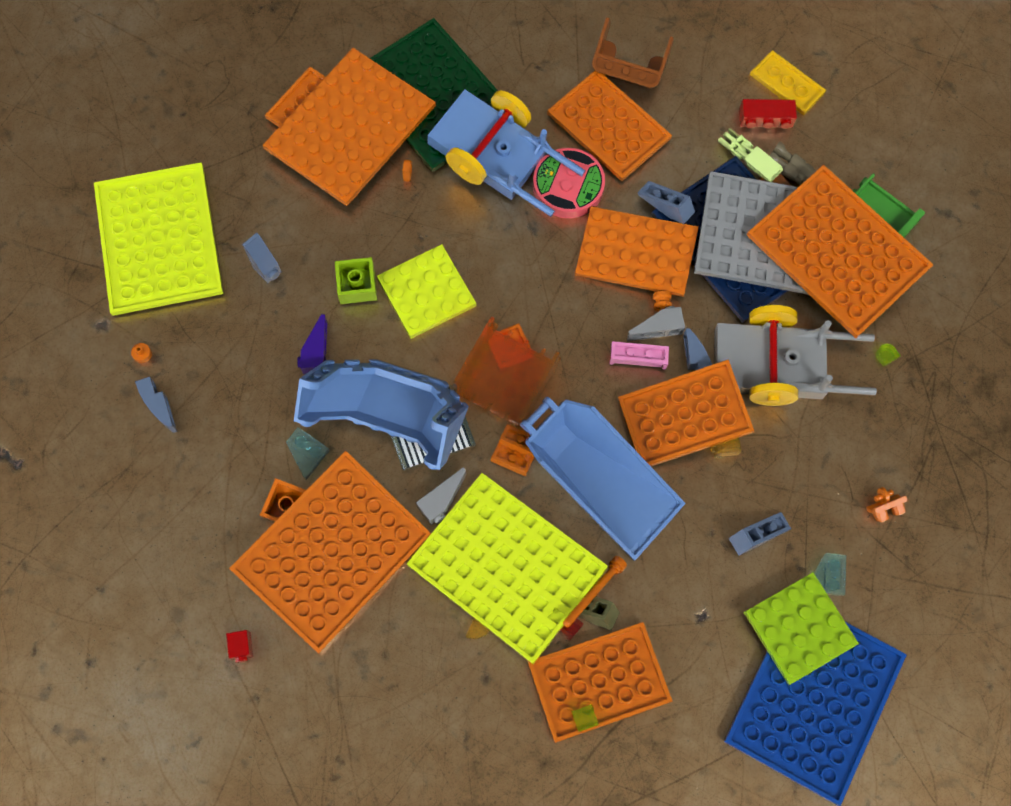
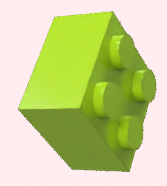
[335,257,377,304]

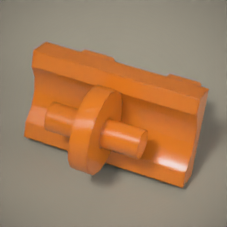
[866,487,908,522]

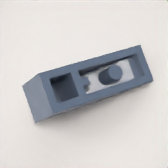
[638,181,695,224]
[242,233,281,283]
[729,512,791,556]

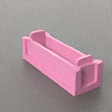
[610,341,669,370]

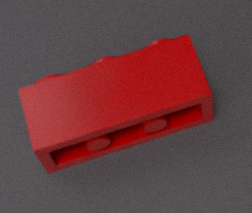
[739,99,797,129]

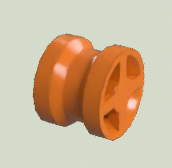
[653,291,672,311]

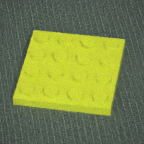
[377,244,477,339]

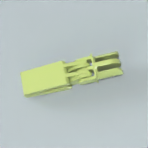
[718,128,783,182]

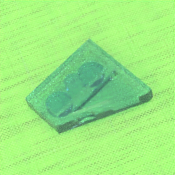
[286,427,330,480]
[814,553,846,596]

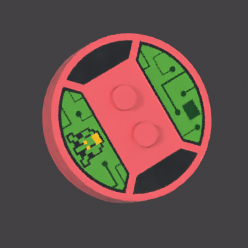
[533,148,605,219]

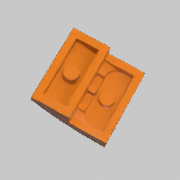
[490,424,535,477]

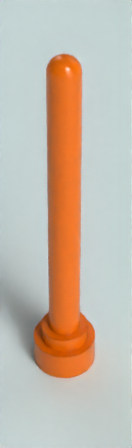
[563,556,627,627]

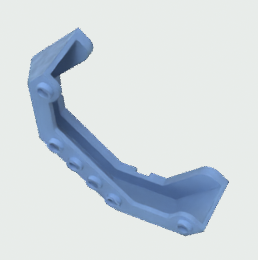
[294,359,469,470]

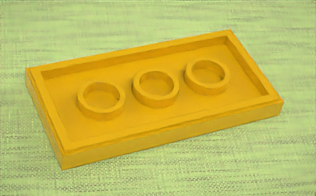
[750,50,827,116]

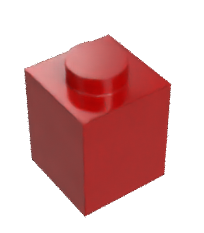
[226,630,253,663]

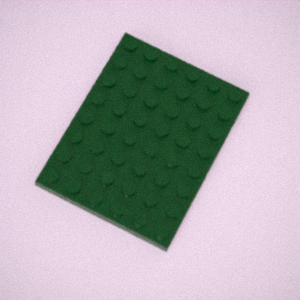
[370,18,498,172]

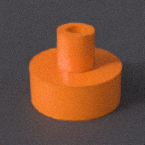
[131,343,152,363]

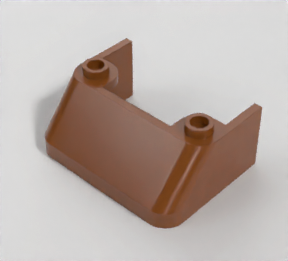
[592,17,674,88]

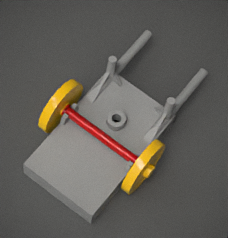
[714,305,877,406]

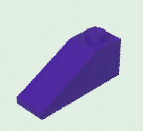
[297,314,328,374]

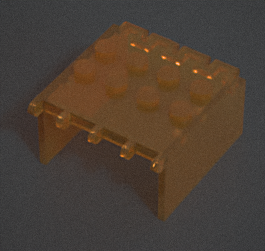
[453,316,561,428]

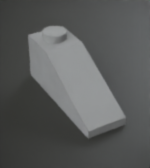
[627,306,685,342]
[416,467,466,525]

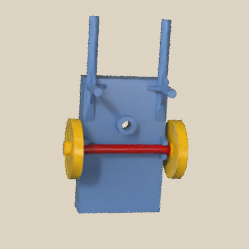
[427,90,586,217]

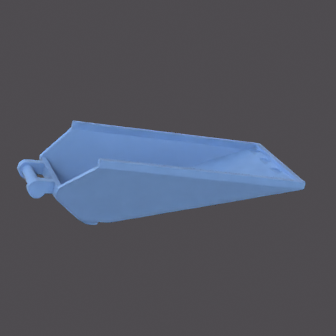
[520,396,686,561]

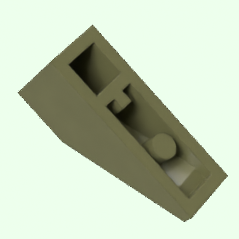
[579,597,620,631]

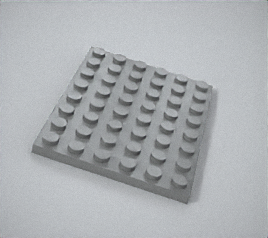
[694,171,808,294]

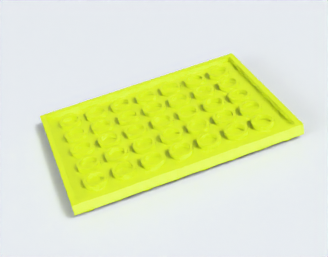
[94,162,224,316]

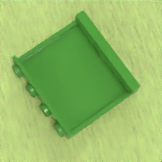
[853,173,926,238]

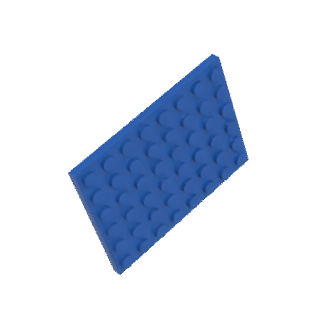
[724,622,907,806]

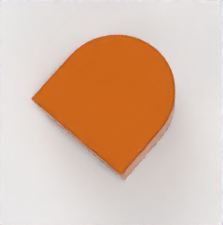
[402,159,412,182]

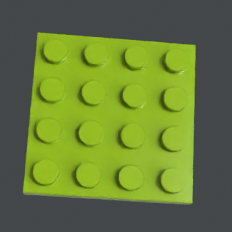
[744,572,859,685]

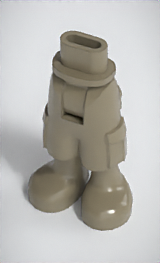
[770,142,816,185]

